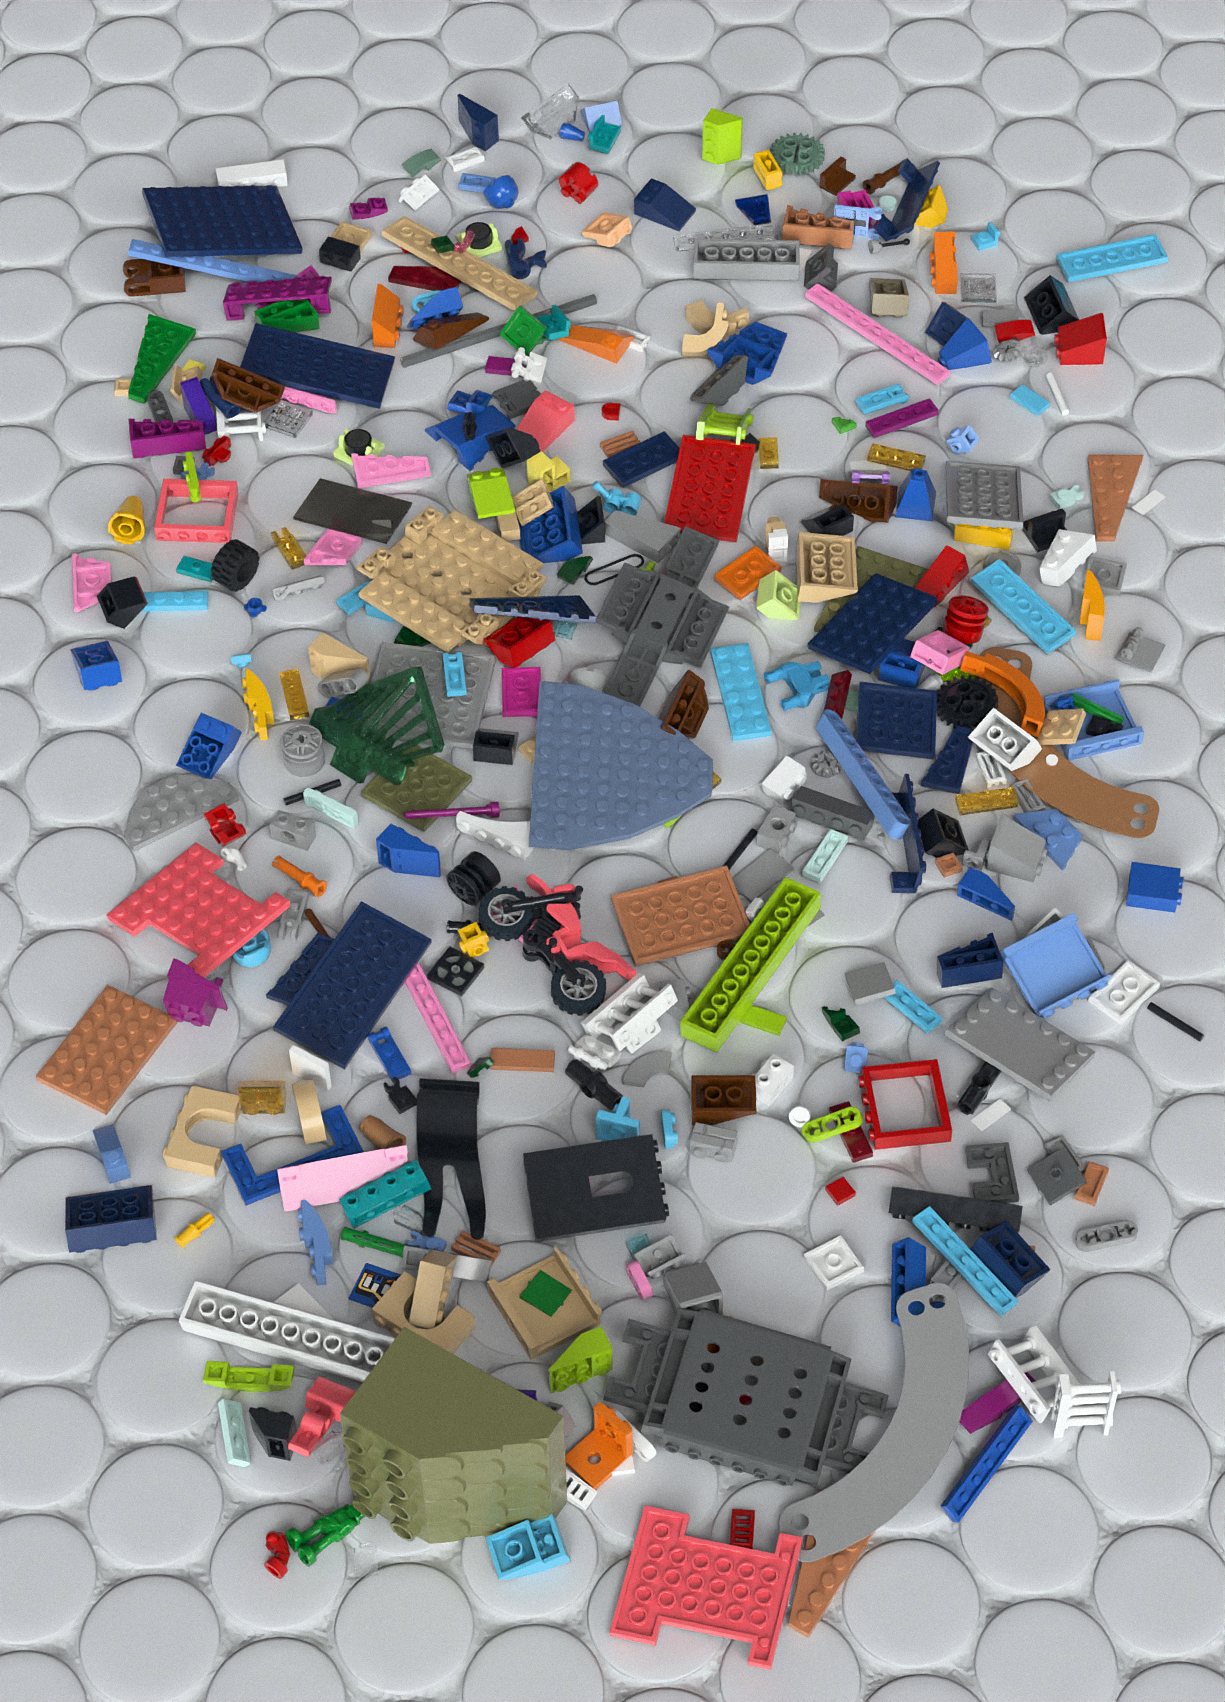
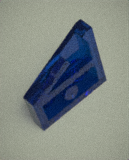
[735,194,771,226]

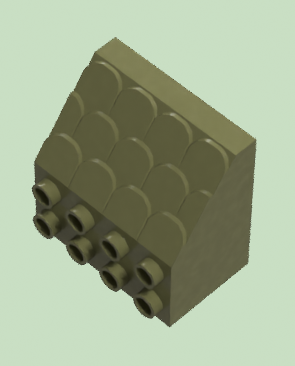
[340,1327,567,1544]

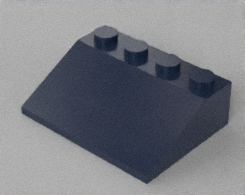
[65,1185,157,1253]

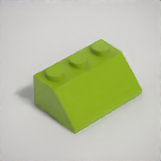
[702,108,743,165]

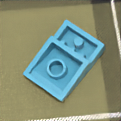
[486,1514,571,1580]

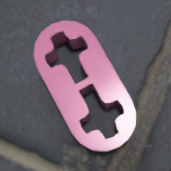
[626,1260,653,1300]

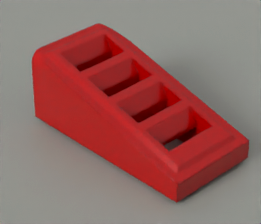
[730,1509,755,1549]

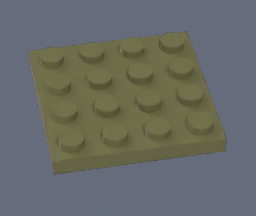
[361,741,472,832]

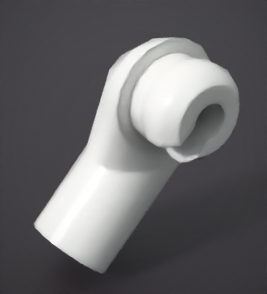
[220,848,247,871]

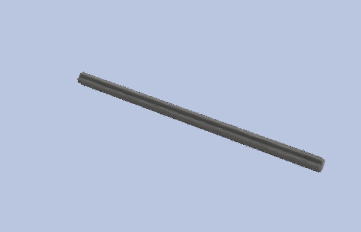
[400,294,597,368]

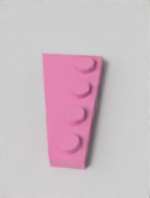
[351,453,431,488]

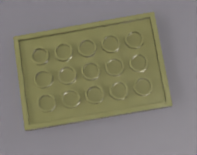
[814,546,928,632]

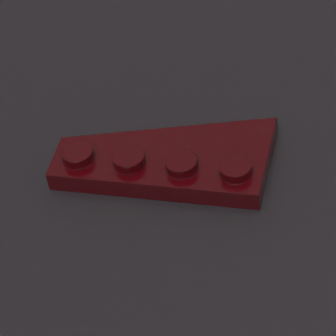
[388,266,461,291]

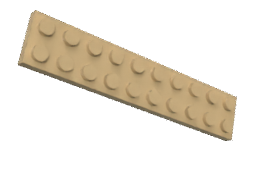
[381,216,538,311]

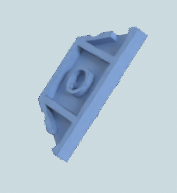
[1014,809,1082,870]

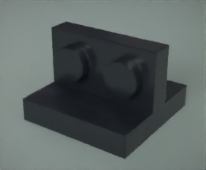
[1022,508,1067,553]

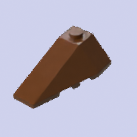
[413,312,489,350]

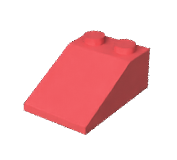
[516,390,575,452]

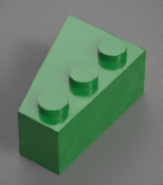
[254,299,320,333]

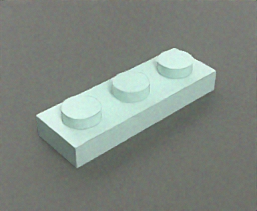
[303,787,359,829]
[802,829,849,883]
[218,1399,251,1467]

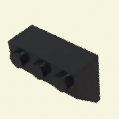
[1024,275,1079,335]
[485,427,541,468]

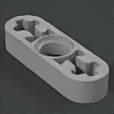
[1075,1220,1138,1252]

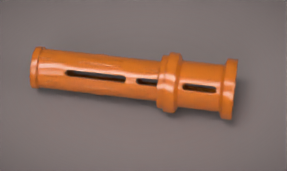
[272,856,327,897]

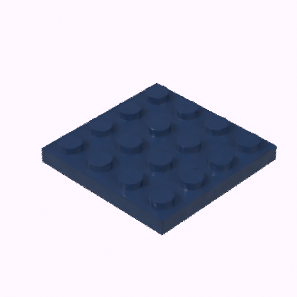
[856,682,937,759]

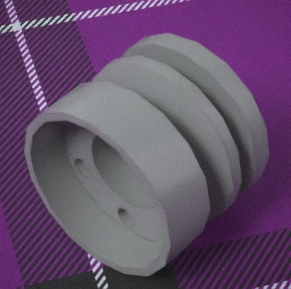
[281,724,325,777]

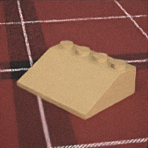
[795,532,858,603]

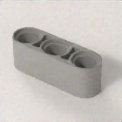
[318,668,369,697]

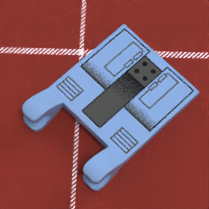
[834,205,882,240]

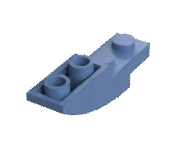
[298,1200,334,1285]

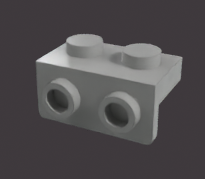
[632,1234,687,1279]

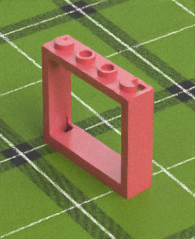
[154,478,239,543]

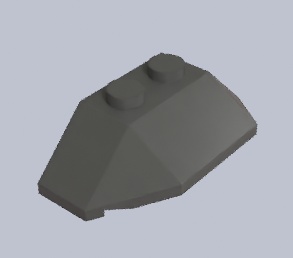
[690,355,748,406]

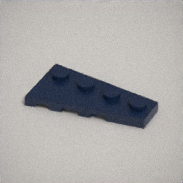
[921,726,974,794]
[266,933,334,1005]

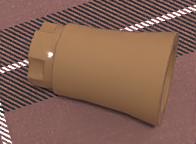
[359,1115,406,1150]

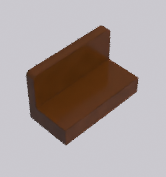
[820,157,856,196]

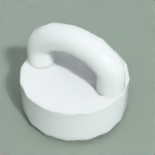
[789,1105,812,1127]

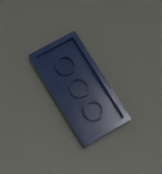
[603,431,680,488]

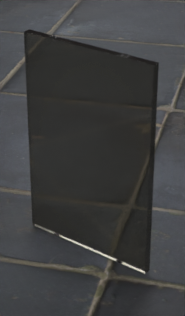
[293,478,412,544]

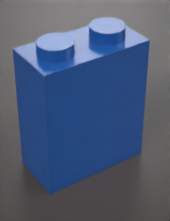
[1126,862,1184,913]

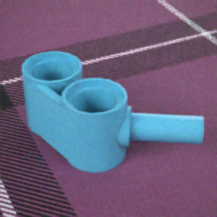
[592,481,642,516]

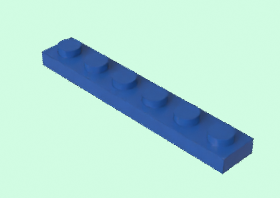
[940,1405,1033,1523]

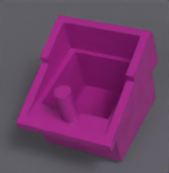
[163,958,228,1027]

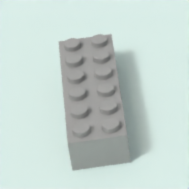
[693,239,800,281]

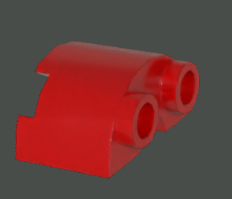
[204,803,246,847]

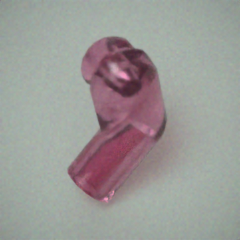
[454,230,475,254]

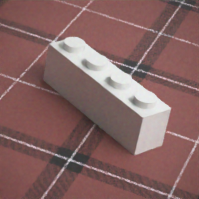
[216,159,288,187]

